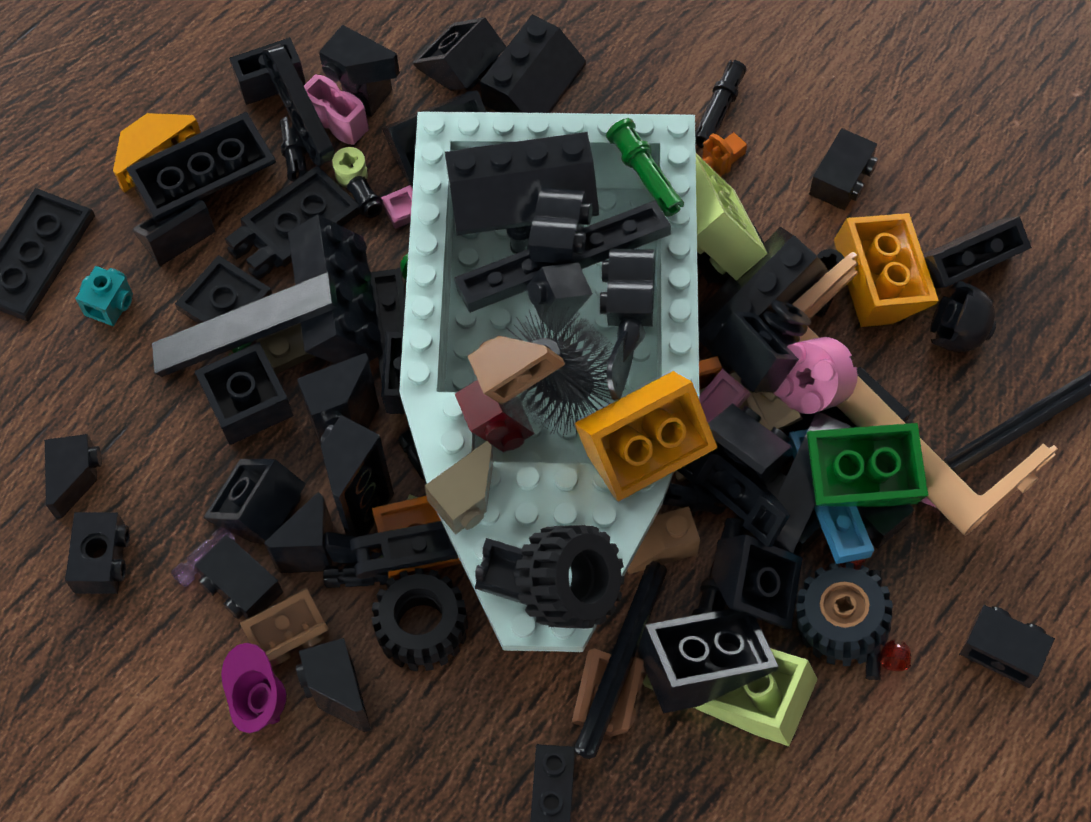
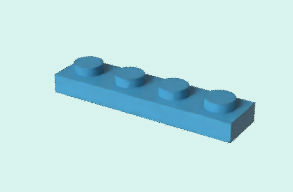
[788,429,874,564]

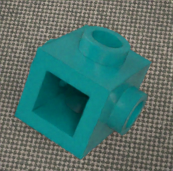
[75,266,133,327]

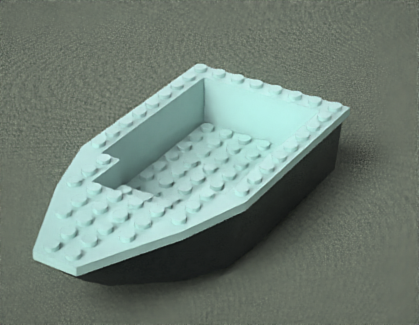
[399,112,700,652]

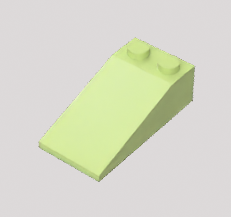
[696,153,768,281]
[643,619,818,746]

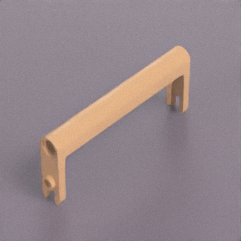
[792,252,1058,536]

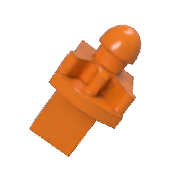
[702,132,747,177]

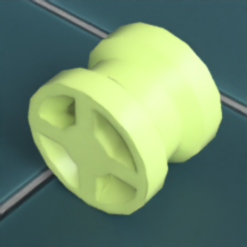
[332,147,368,188]

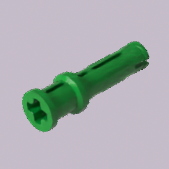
[606,118,684,217]

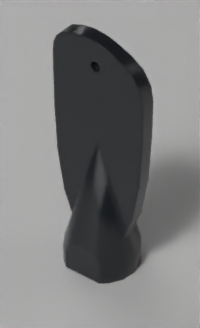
[606,318,646,400]

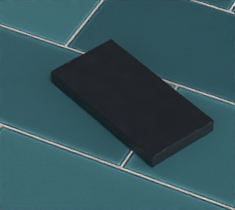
[0,188,95,322]

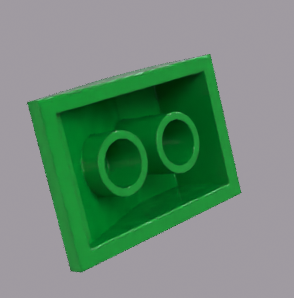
[807,423,928,507]

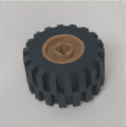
[797,562,893,666]

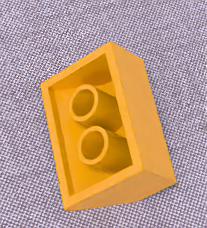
[834,213,939,327]
[574,371,717,502]

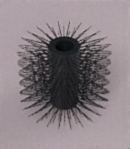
[505,305,625,437]

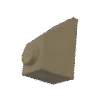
[425,441,494,535]

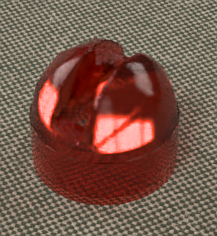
[880,640,912,671]

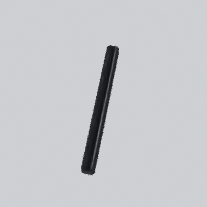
[944,370,1091,475]
[575,561,667,760]

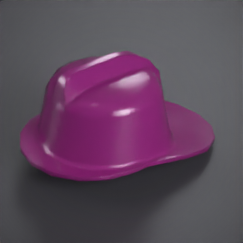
[221,643,287,734]

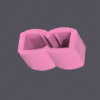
[304,74,369,145]

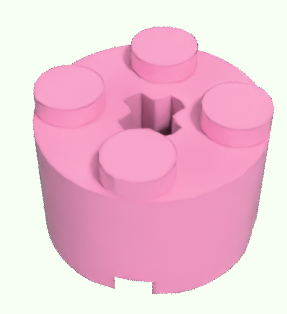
[773,337,858,414]

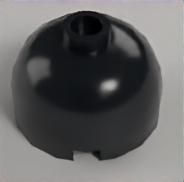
[930,281,996,353]

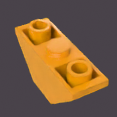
[113,113,201,193]

